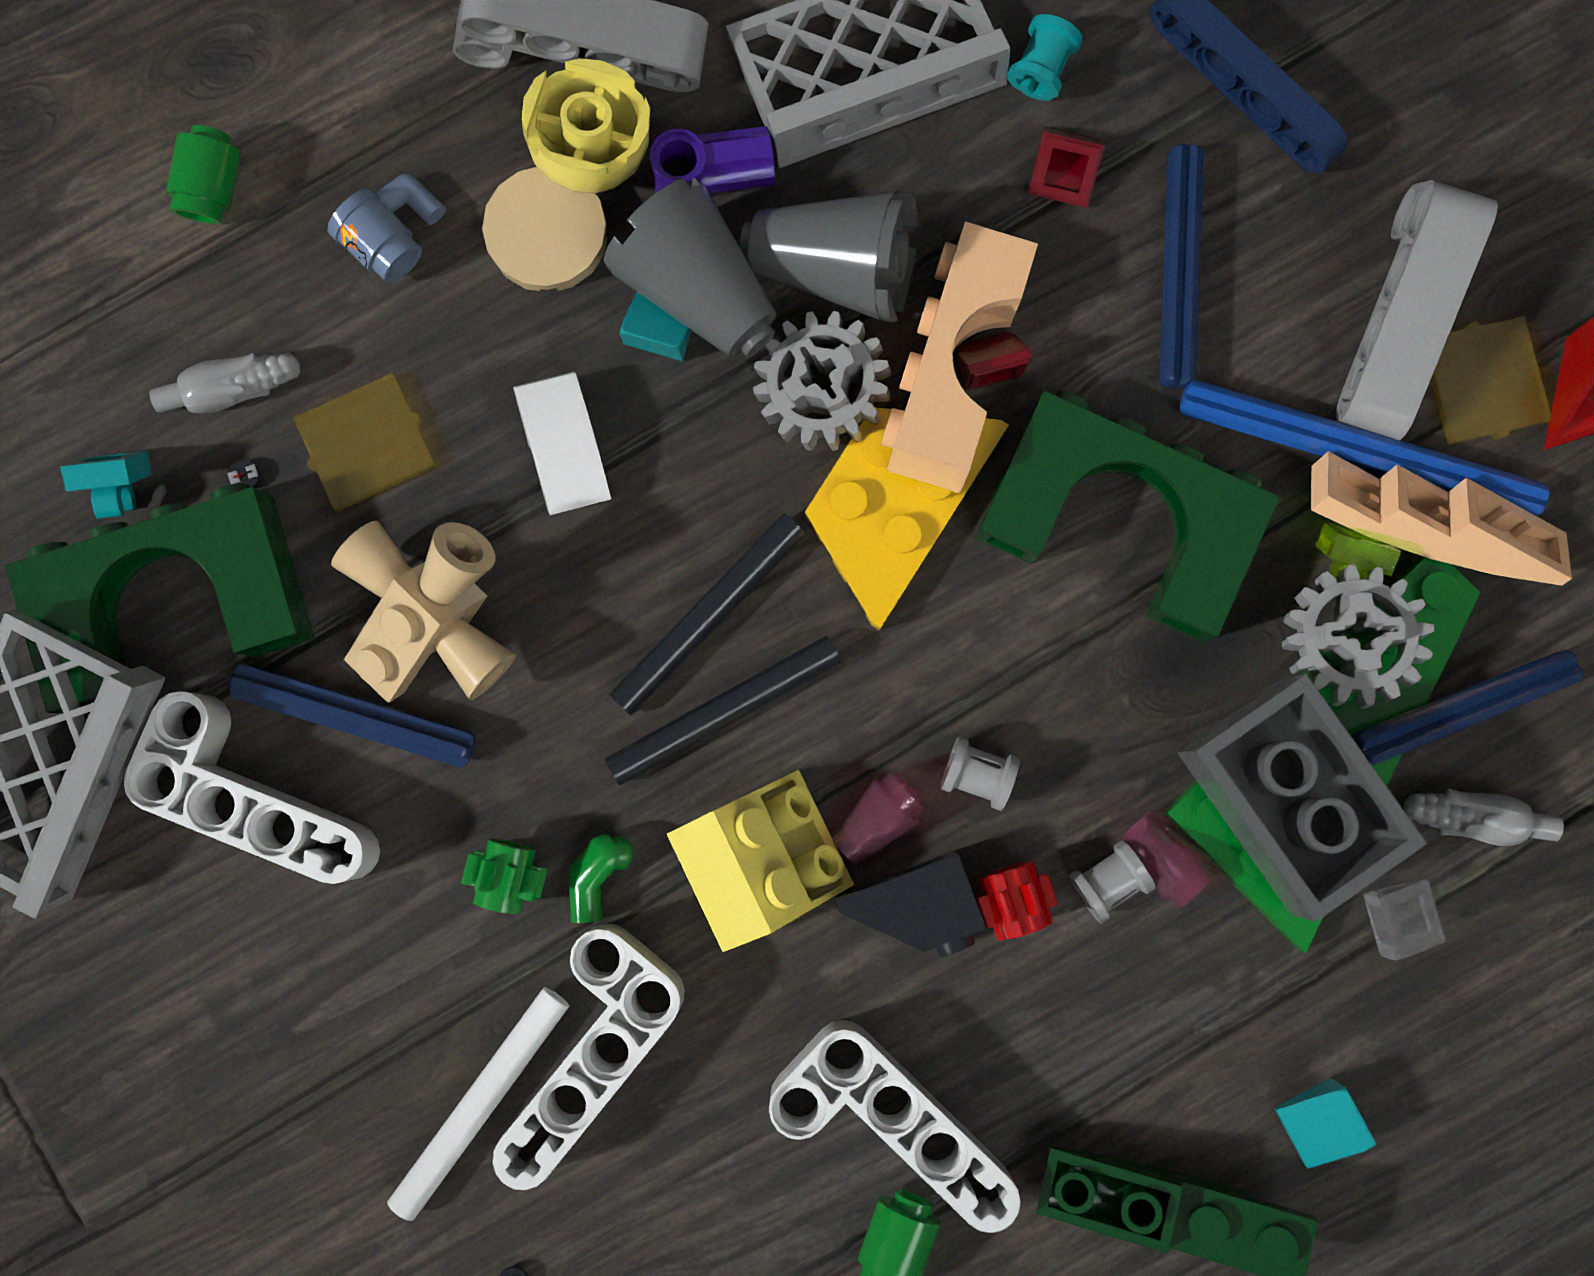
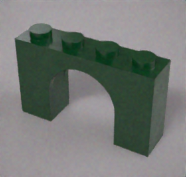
[974,391,1280,642]
[5,483,316,714]

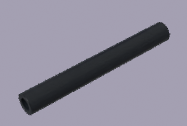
[609,513,806,716]
[605,635,842,786]

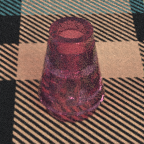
[832,770,927,865]
[1120,812,1217,909]

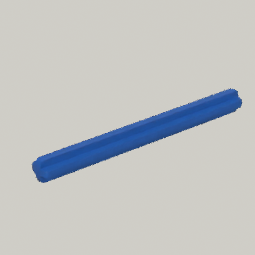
[1179,380,1550,516]

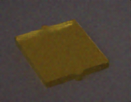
[1431,316,1551,445]
[293,373,436,512]

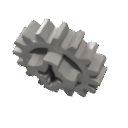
[753,311,891,451]
[1282,565,1434,709]

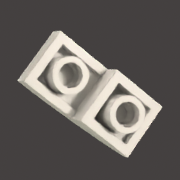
[513,372,611,515]

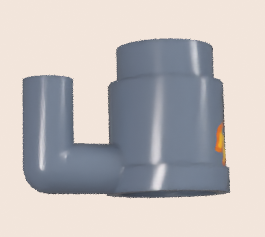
[327,174,446,283]

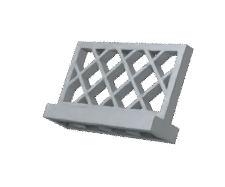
[726,0,1010,168]
[0,610,166,919]

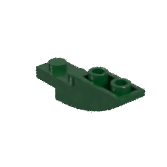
[1036,1146,1318,1276]

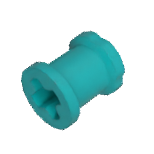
[1007,14,1083,101]

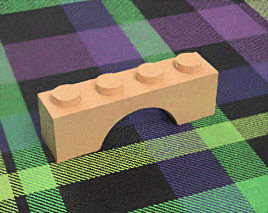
[881,222,1038,493]

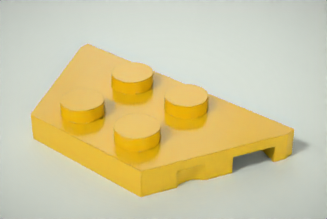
[805,407,1009,630]

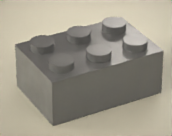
[1177,674,1427,922]

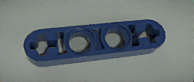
[1149,0,1348,173]

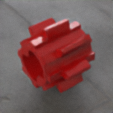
[974,861,1059,941]

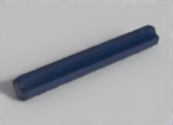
[1159,144,1204,389]
[1351,650,1583,765]
[229,663,476,767]

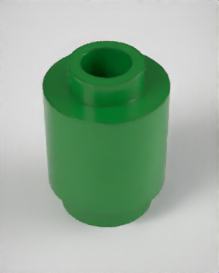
[165,125,241,225]
[857,1189,941,1276]

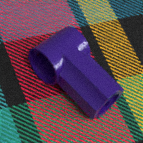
[650,126,775,193]

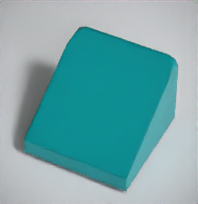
[619,292,692,361]
[1274,1078,1376,1169]

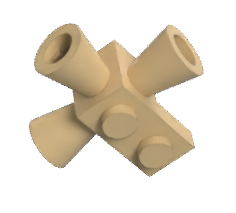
[331,521,516,703]

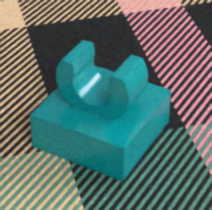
[60,450,152,519]

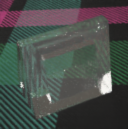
[1363,878,1445,961]

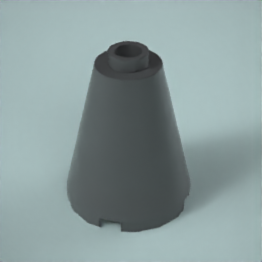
[603,177,776,358]
[740,191,918,323]

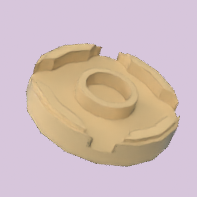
[482,167,607,292]

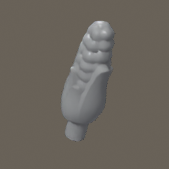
[149,353,300,414]
[1404,788,1564,846]

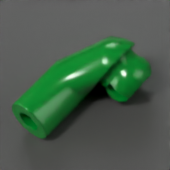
[568,834,633,923]

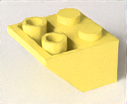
[667,770,854,952]

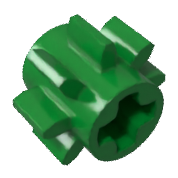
[461,838,548,914]

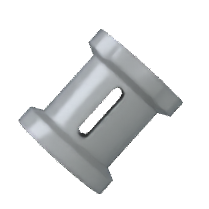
[940,736,1020,811]
[1068,840,1155,924]

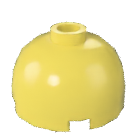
[522,58,650,194]

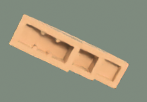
[1311,451,1572,586]

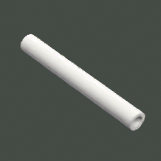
[387,987,569,1221]

